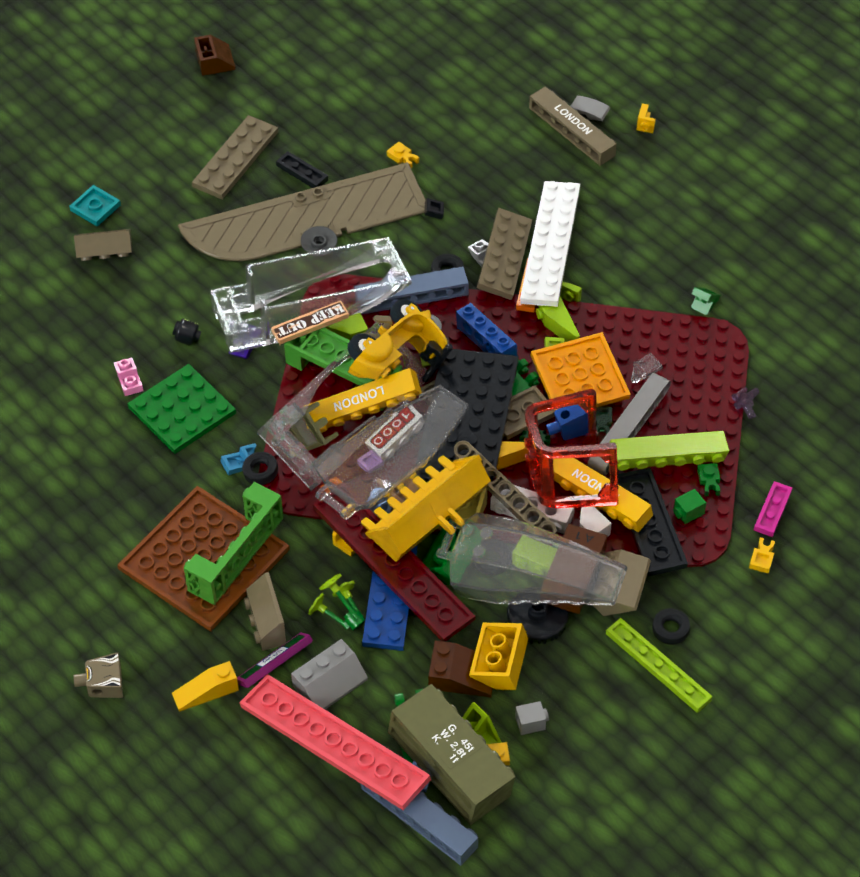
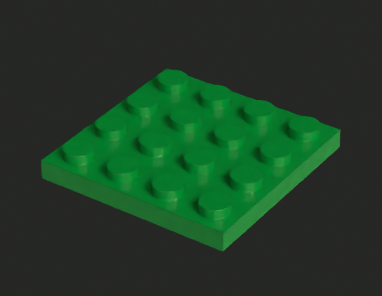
[127,364,236,454]

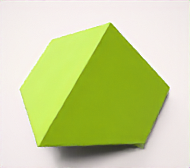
[462,702,502,744]

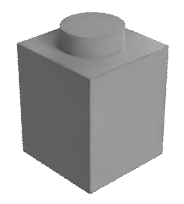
[515,701,549,735]

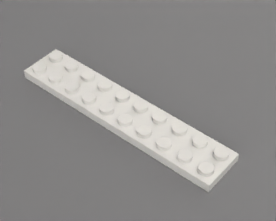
[520,181,580,307]

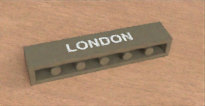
[529,86,617,166]

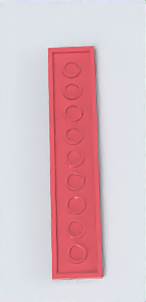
[239,674,431,811]

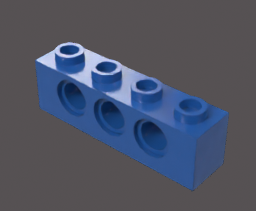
[456,303,518,356]

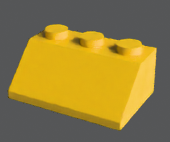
[469,622,528,690]

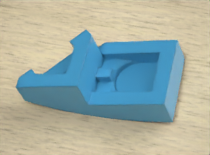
[220,443,257,475]

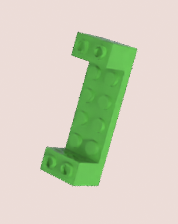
[284,328,403,411]
[184,482,283,605]

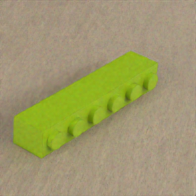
[606,431,729,471]

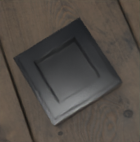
[425,198,444,220]

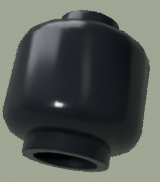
[172,318,201,346]

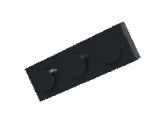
[276,151,328,188]

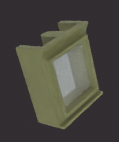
[283,402,339,453]

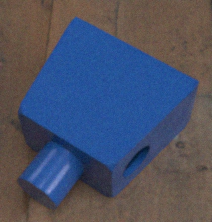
[546,397,593,440]

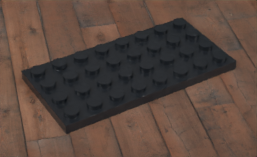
[414,349,519,482]

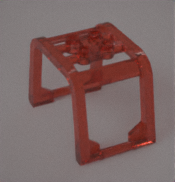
[524,389,619,508]

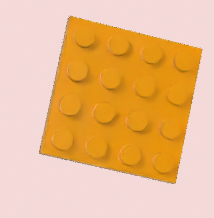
[530,332,631,411]

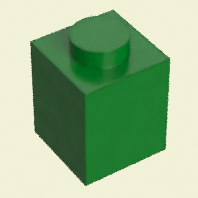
[673,489,706,524]

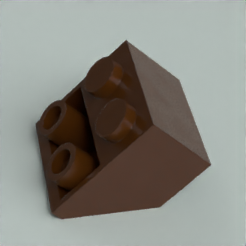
[194,35,236,76]

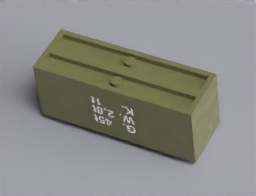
[388,684,516,825]

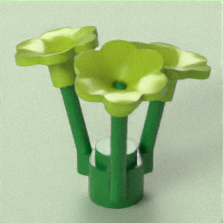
[308,574,365,631]

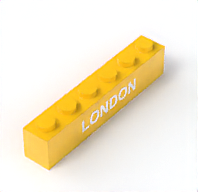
[303,368,422,432]
[542,448,653,532]

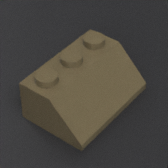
[74,229,132,261]
[590,549,651,616]
[244,572,286,651]

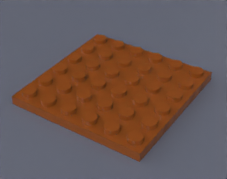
[117,486,290,632]

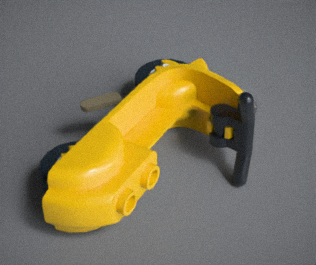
[348,299,453,382]

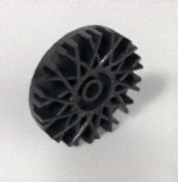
[507,586,569,644]

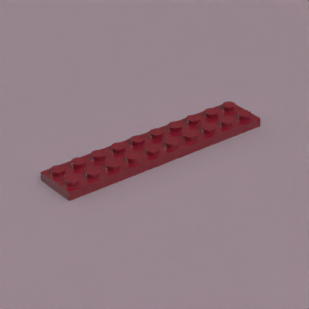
[312,483,475,642]

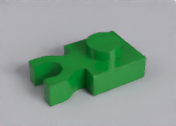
[697,463,720,496]

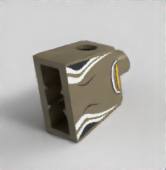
[73,653,123,698]

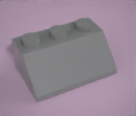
[291,639,368,710]

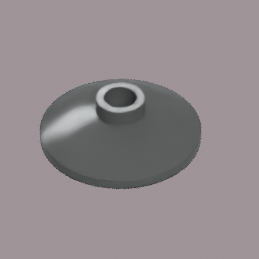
[301,226,337,255]

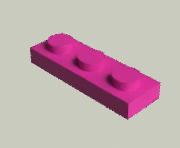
[754,481,793,537]

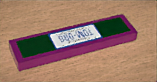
[237,632,313,688]

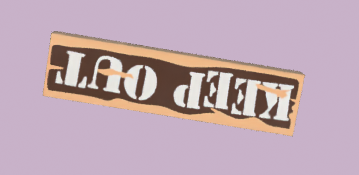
[271,300,349,345]

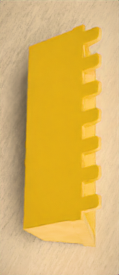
[361,454,491,562]

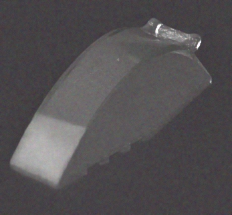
[312,385,469,520]

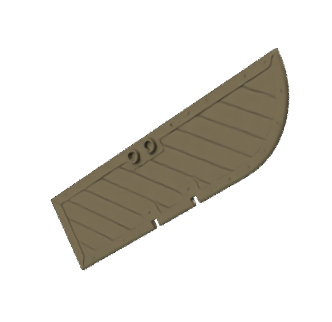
[178,162,426,261]

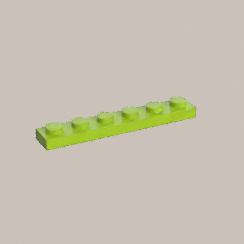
[606,618,713,713]

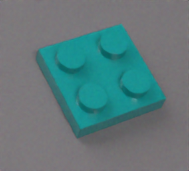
[69,185,121,226]

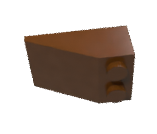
[428,640,493,697]

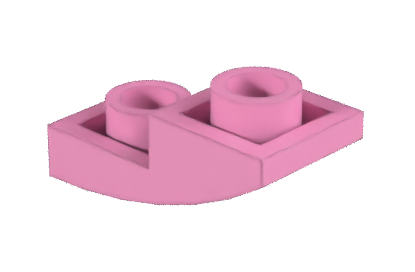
[114,358,143,396]

